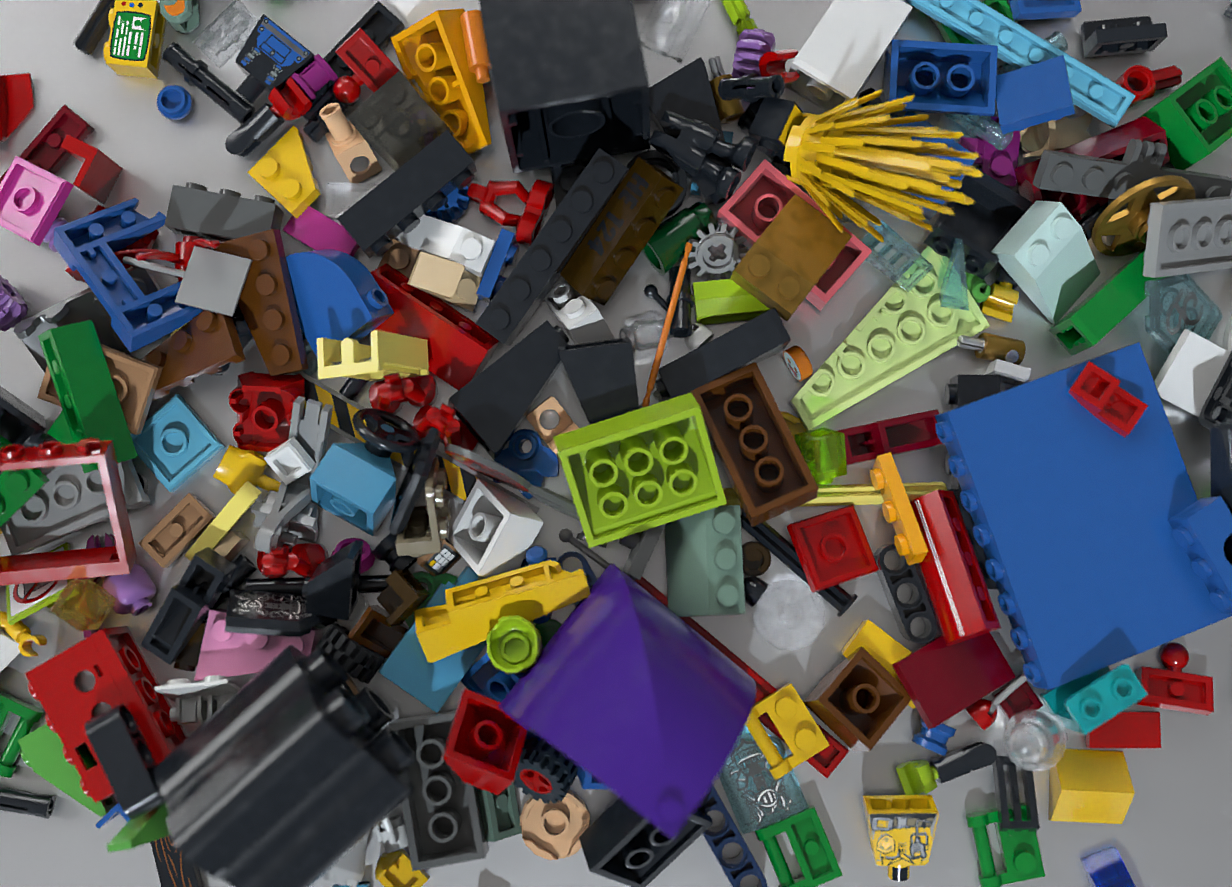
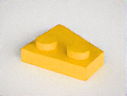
[247,125,321,219]

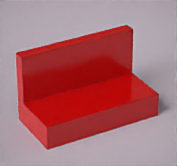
[60,134,123,205]

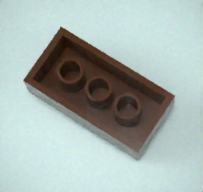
[691,362,819,527]

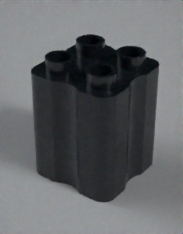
[153,645,417,887]

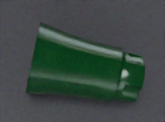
[642,201,719,275]

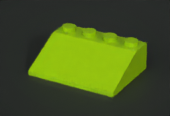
[553,393,727,548]

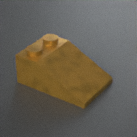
[730,194,852,321]

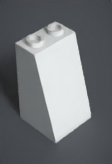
[785,0,913,114]

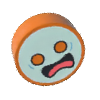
[783,345,813,382]

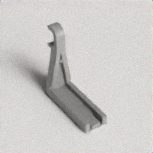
[255,396,333,554]

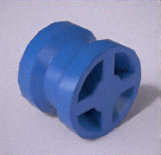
[912,718,956,756]

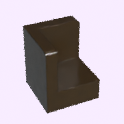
[377,569,431,627]

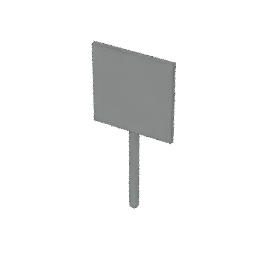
[122,246,252,317]

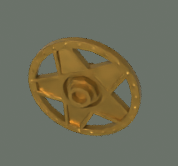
[1092,175,1196,256]

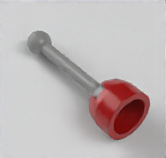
[965,673,1027,731]

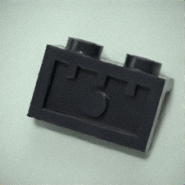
[1081,16,1168,58]

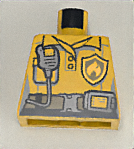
[863,795,939,881]

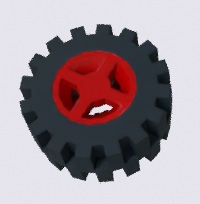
[513,737,578,804]

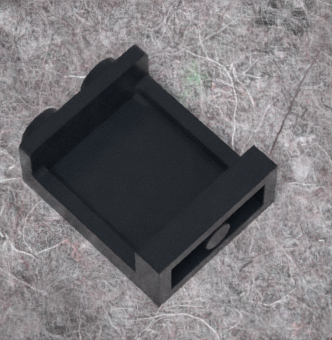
[923,165,1032,279]

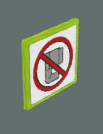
[5,542,75,625]

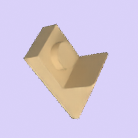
[407,252,482,312]

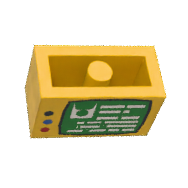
[103,0,166,79]

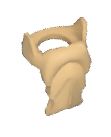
[1019,113,1092,158]

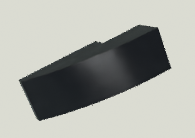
[140,547,238,665]

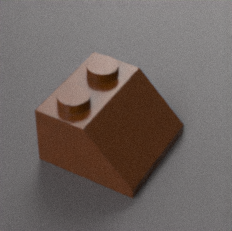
[803,647,911,752]

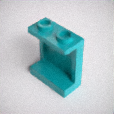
[1039,664,1148,735]

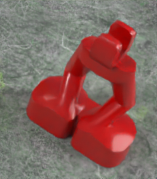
[467,179,555,247]
[368,373,438,414]
[413,403,479,456]
[257,543,328,578]

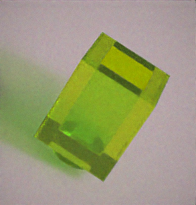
[794,427,847,485]

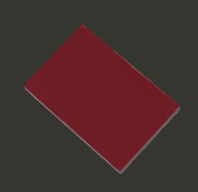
[892,632,1016,729]

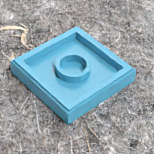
[130,393,226,492]

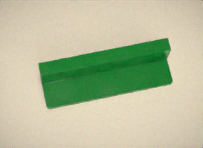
[38,320,137,474]

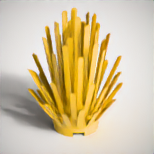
[784,89,983,243]

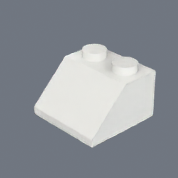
[447,478,544,577]

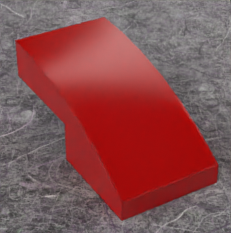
[1068,361,1148,438]

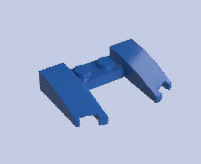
[53,198,204,353]

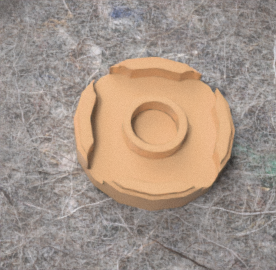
[519,789,590,860]

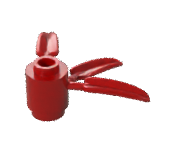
[114,236,220,282]

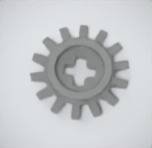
[688,222,749,281]

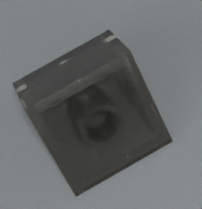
[348,71,455,171]

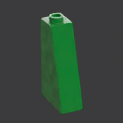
[1049,247,1169,356]

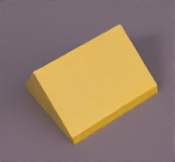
[1048,747,1135,824]

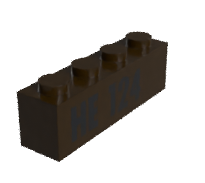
[560,156,684,306]

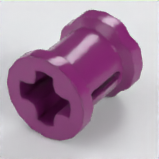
[291,53,338,100]

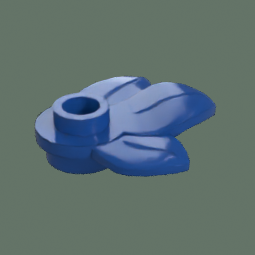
[493,429,559,499]

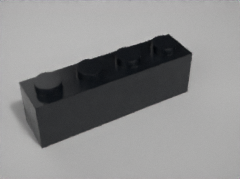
[337,130,477,259]

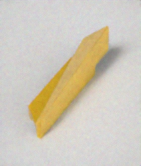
[414,560,590,663]

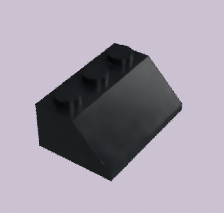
[579,797,713,887]

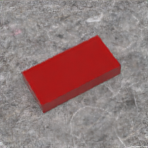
[1085,711,1161,748]

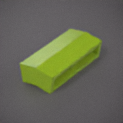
[692,279,771,325]

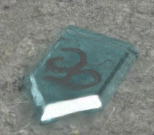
[1145,274,1223,355]

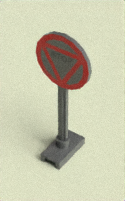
[444,444,666,580]

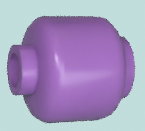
[101,563,156,616]

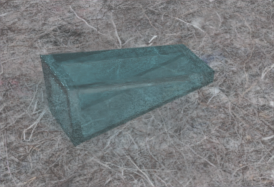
[939,238,969,311]

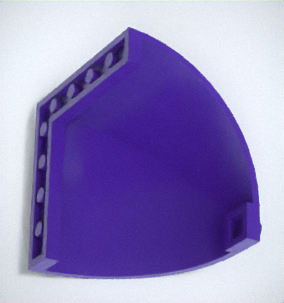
[498,563,756,839]

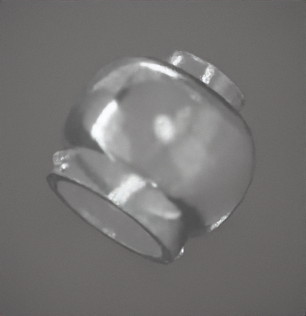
[1003,709,1068,772]

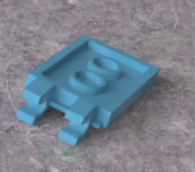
[378,566,487,713]

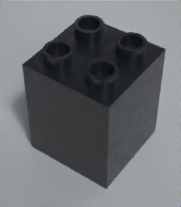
[479,0,650,174]

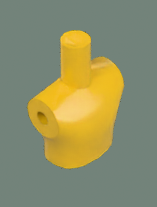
[213,445,281,494]

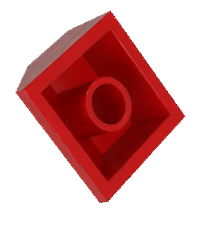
[442,688,527,795]

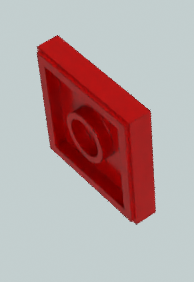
[787,504,879,593]

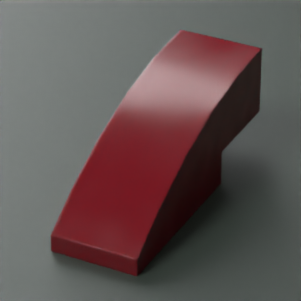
[827,409,944,468]

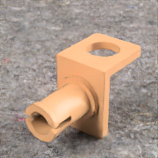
[319,103,382,185]
[526,396,580,454]

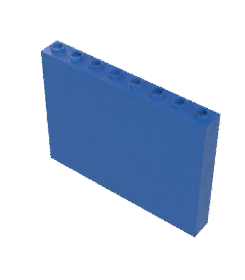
[935,342,1232,690]

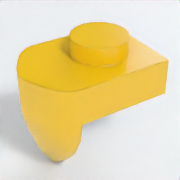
[375,849,430,887]

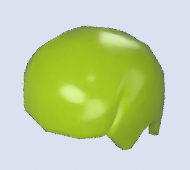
[487,615,542,674]

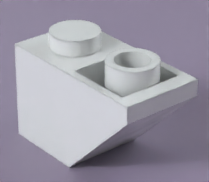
[544,281,615,344]

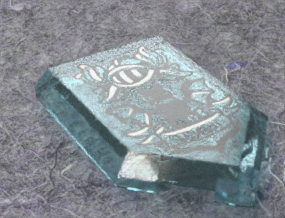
[718,726,808,834]

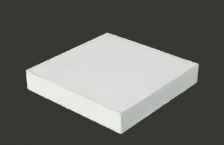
[1154,329,1231,417]

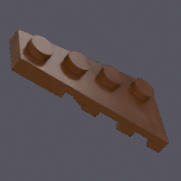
[142,310,246,401]

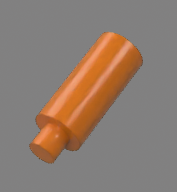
[459,10,491,83]

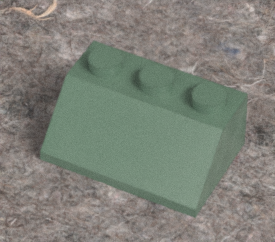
[664,505,746,617]

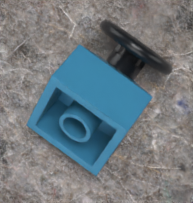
[309,408,420,536]

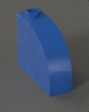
[286,249,394,359]

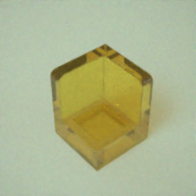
[50,579,117,631]

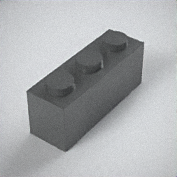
[164,182,284,242]

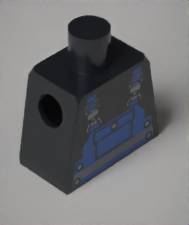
[235,14,315,104]

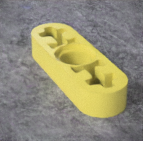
[184,481,262,561]

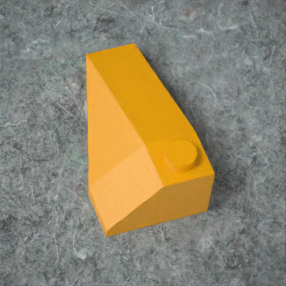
[391,8,492,155]

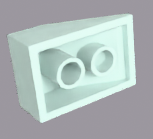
[990,200,1101,324]

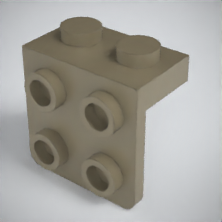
[396,457,451,557]

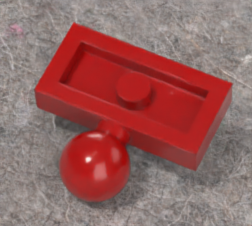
[333,27,409,105]
[1136,642,1214,715]

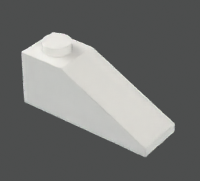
[394,215,496,278]

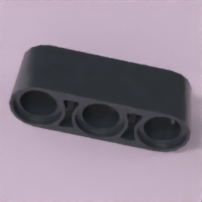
[874,544,938,644]
[85,704,166,819]

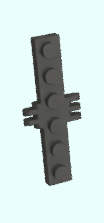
[1032,139,1232,214]

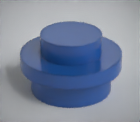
[157,85,193,120]

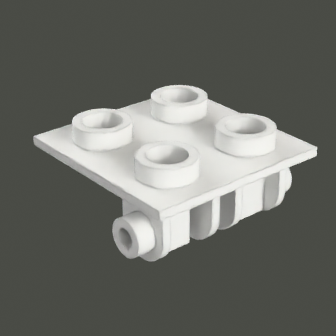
[155,675,241,725]

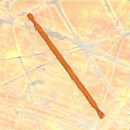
[642,242,693,407]

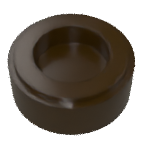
[742,541,771,577]

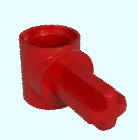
[1115,65,1182,108]

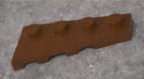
[212,229,309,376]

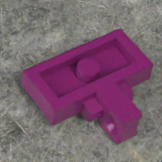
[957,116,1021,189]

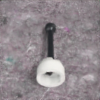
[644,284,714,351]

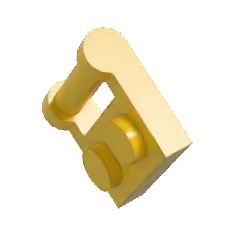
[746,682,830,780]

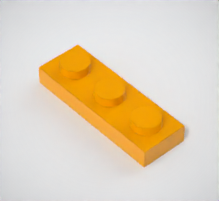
[870,452,928,566]

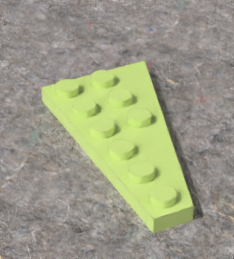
[789,246,990,432]

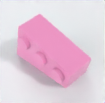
[194,608,324,681]

